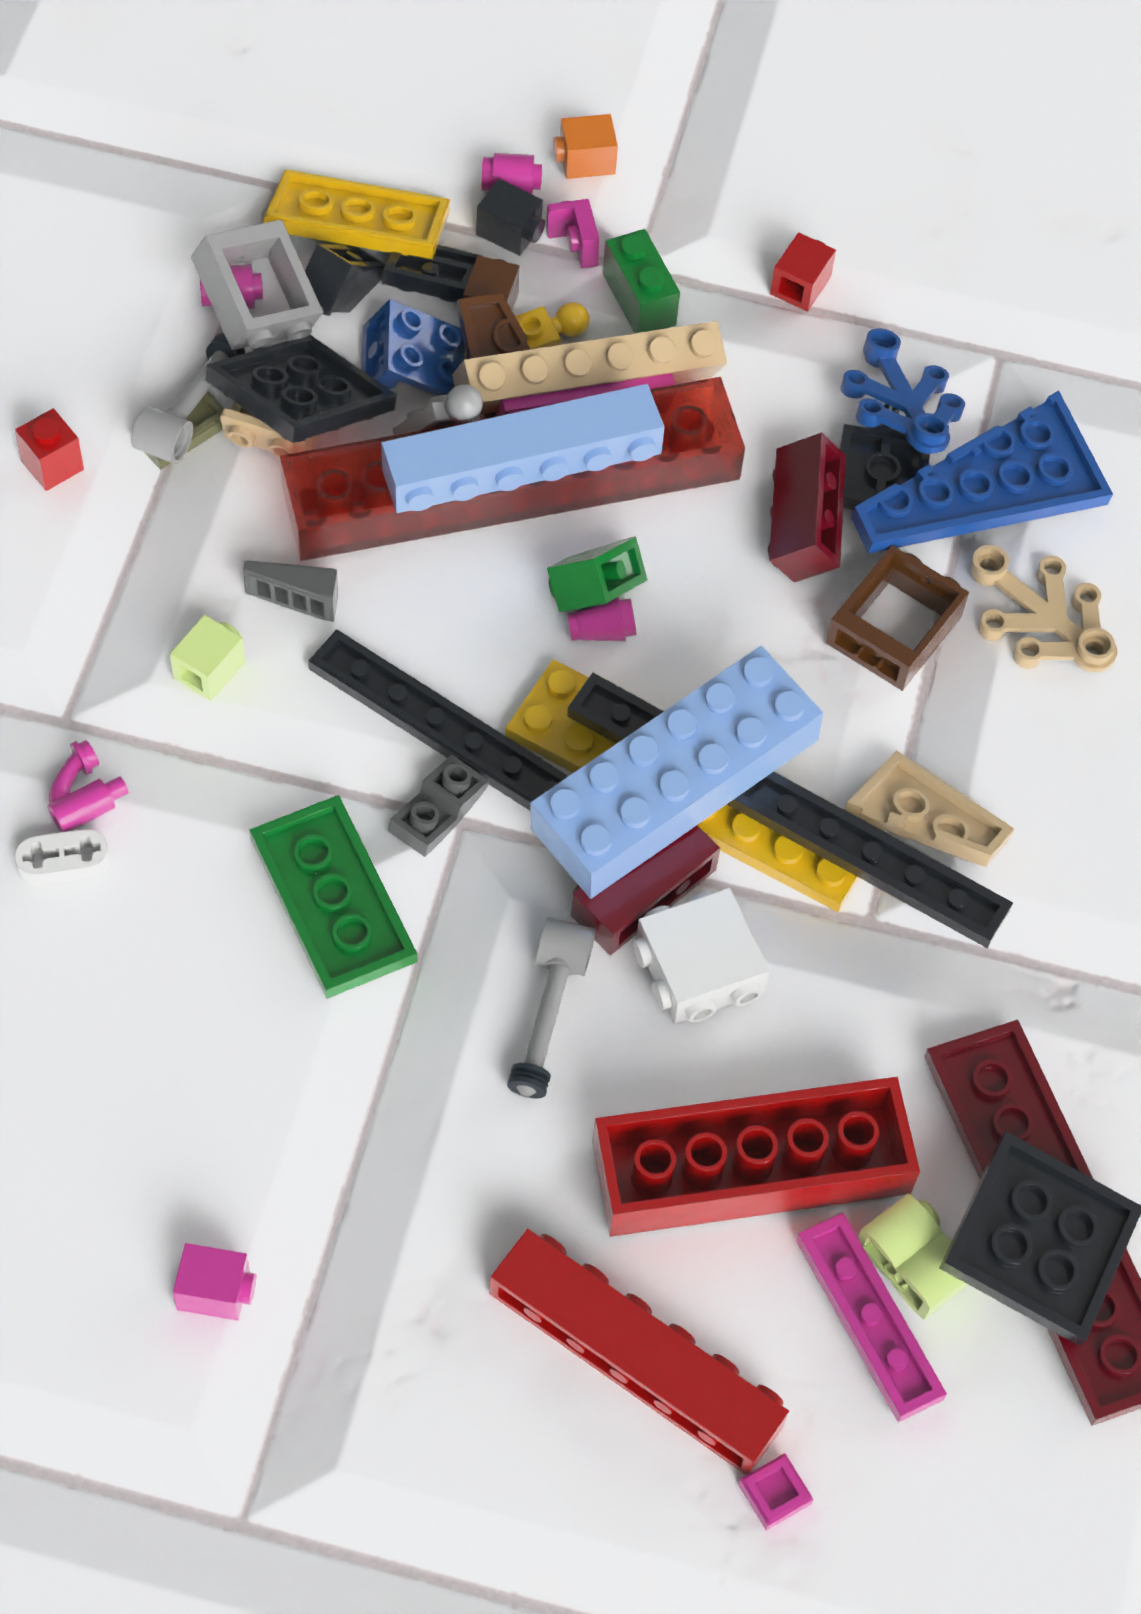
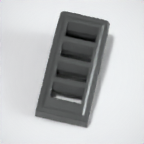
[243,560,338,622]

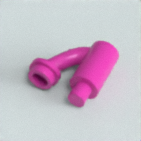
[47,740,129,833]

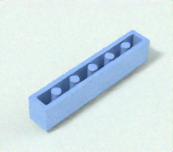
[381,384,664,513]

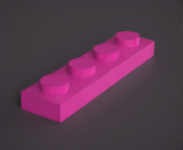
[796,1213,947,1423]

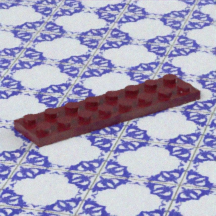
[924,1019,1141,1426]

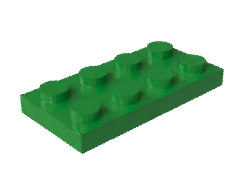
[249,795,418,999]

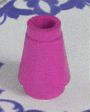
[568,597,637,641]

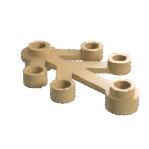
[970,545,1118,672]

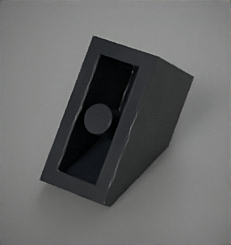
[305,244,386,316]

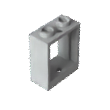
[191,220,323,351]

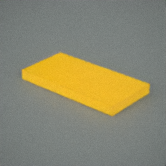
[264,169,451,259]

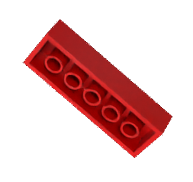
[592,1076,920,1237]

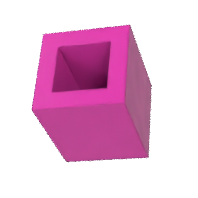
[173,1243,257,1321]

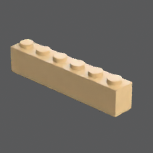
[452,321,727,415]

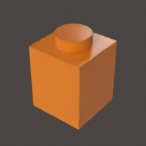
[553,114,618,179]

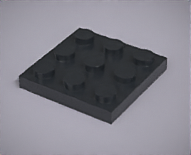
[205,334,397,443]
[939,1131,1141,1346]

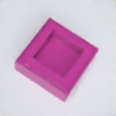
[738,1453,814,1531]

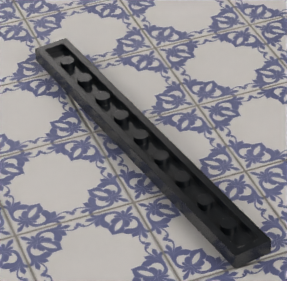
[567,672,1014,949]

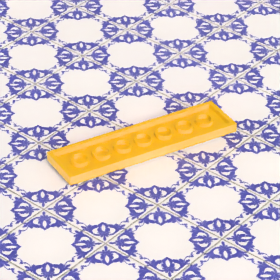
[505,659,885,912]

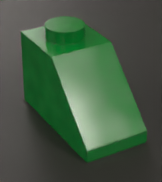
[547,536,648,612]

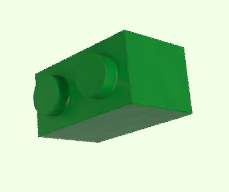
[602,228,680,333]

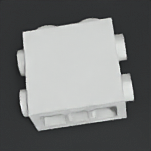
[632,888,770,1024]

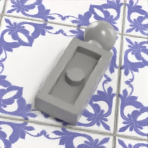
[392,384,483,439]

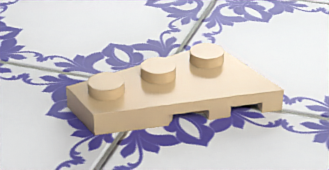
[844,750,1015,867]

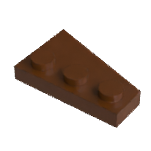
[456,293,530,420]

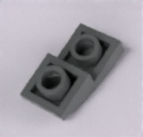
[388,755,489,857]

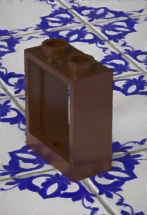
[826,545,969,691]

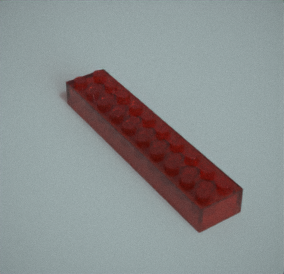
[280,376,745,561]

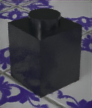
[476,179,545,256]

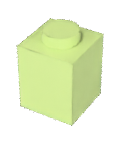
[170,615,245,701]

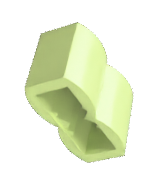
[858,1193,968,1320]

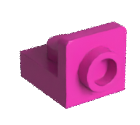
[546,199,599,269]

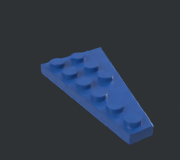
[850,390,1113,554]

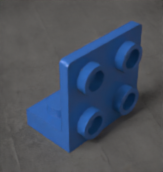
[361,299,464,396]

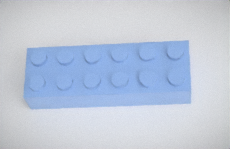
[530,645,823,899]

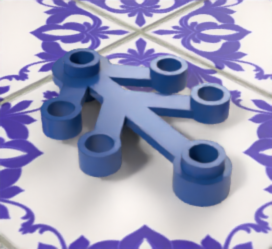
[840,328,965,454]

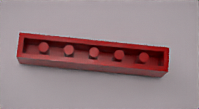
[489,1228,790,1475]

